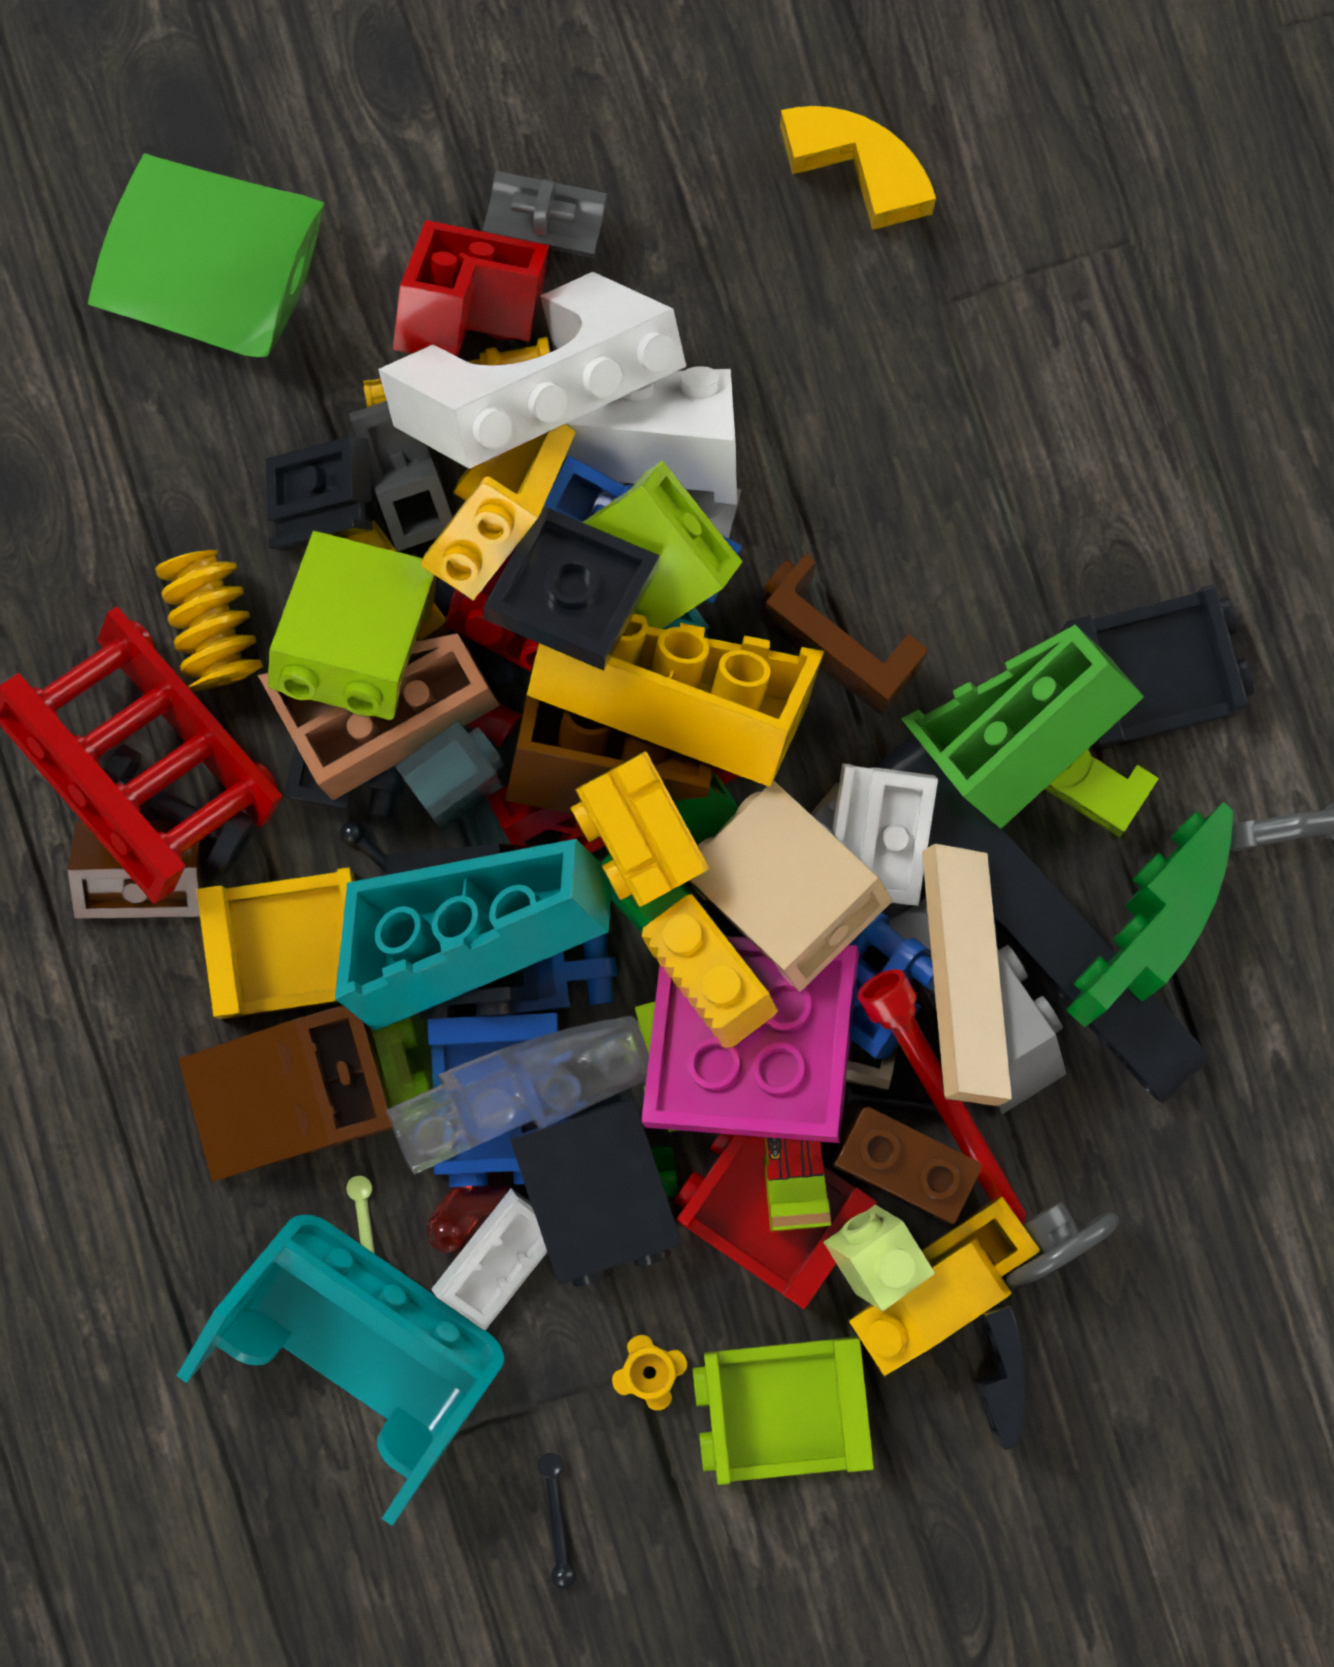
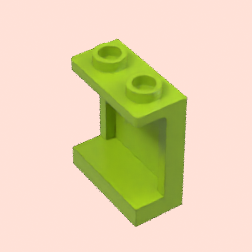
[583,460,743,629]
[268,531,437,720]
[693,1336,874,1485]

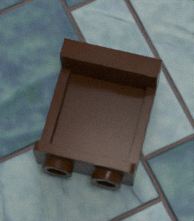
[762,553,929,716]
[830,1107,982,1224]

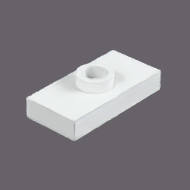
[432,1188,547,1330]

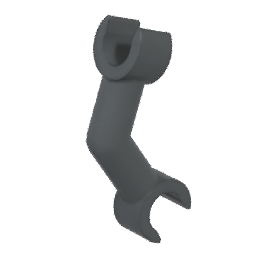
[1230,802,1334,852]

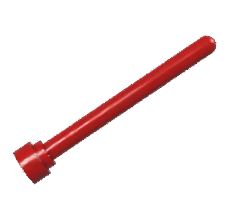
[857,969,1026,1224]

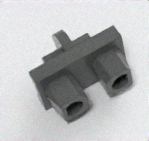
[483,171,607,258]

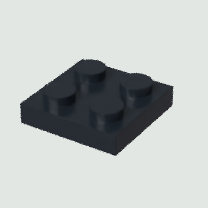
[483,506,660,671]

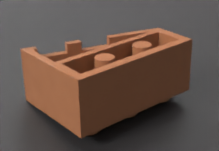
[258,633,500,800]

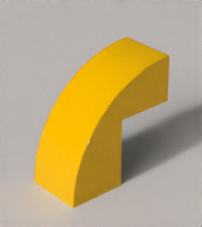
[780,106,936,230]

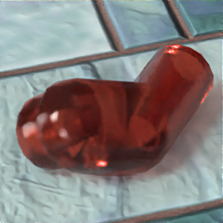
[426,1184,511,1253]

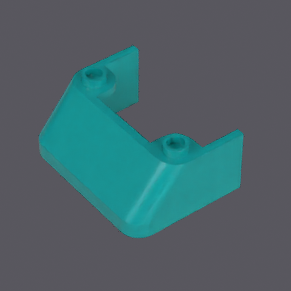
[176,1215,504,1526]

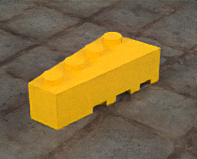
[527,614,825,787]

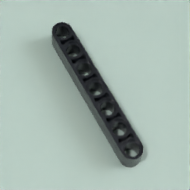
[874,734,1210,1104]

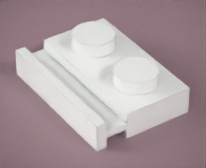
[832,763,938,906]

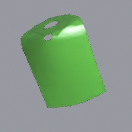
[88,153,325,357]

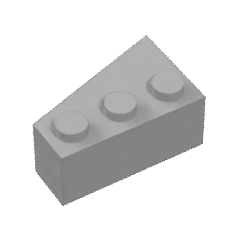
[889,898,1066,1114]

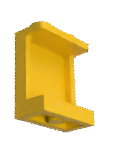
[421,424,576,600]
[196,867,356,1020]

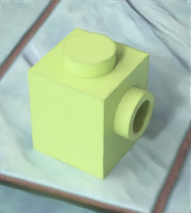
[823,1205,935,1312]

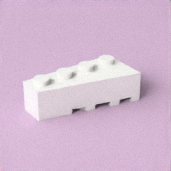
[566,366,737,505]

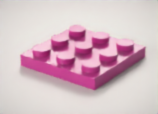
[641,936,859,1143]

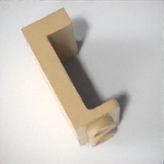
[688,781,893,992]

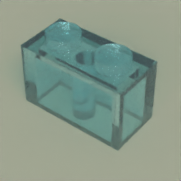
[395,721,504,831]

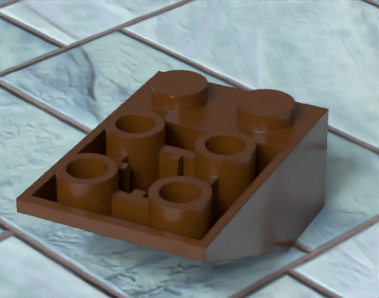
[178,1006,398,1182]

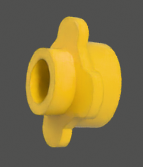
[612,1335,687,1410]

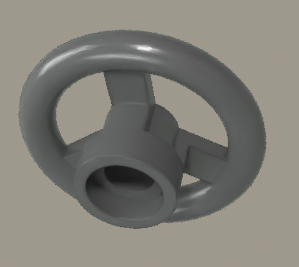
[1005,1201,1119,1289]

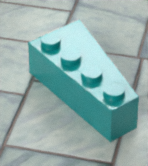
[335,839,612,1031]

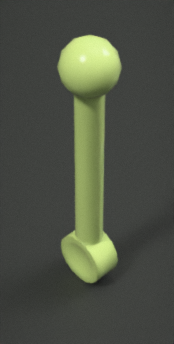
[346,1176,375,1254]

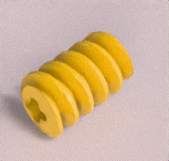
[155,550,263,691]

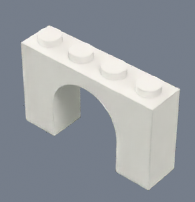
[378,272,686,469]

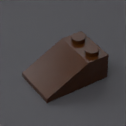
[505,657,713,814]

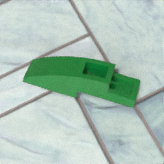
[1066,802,1233,1028]

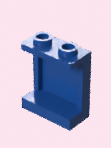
[428,1013,563,1187]

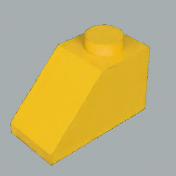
[849,1239,1012,1376]

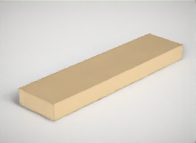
[922,844,1012,1106]

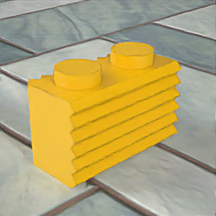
[642,894,778,1048]

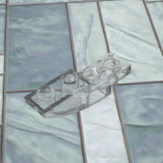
[385,1016,649,1175]

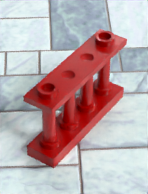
[0,606,282,905]

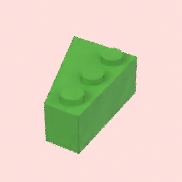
[901,625,1144,829]

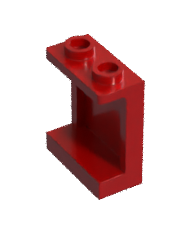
[673,1134,878,1310]

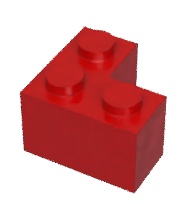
[393,220,549,357]

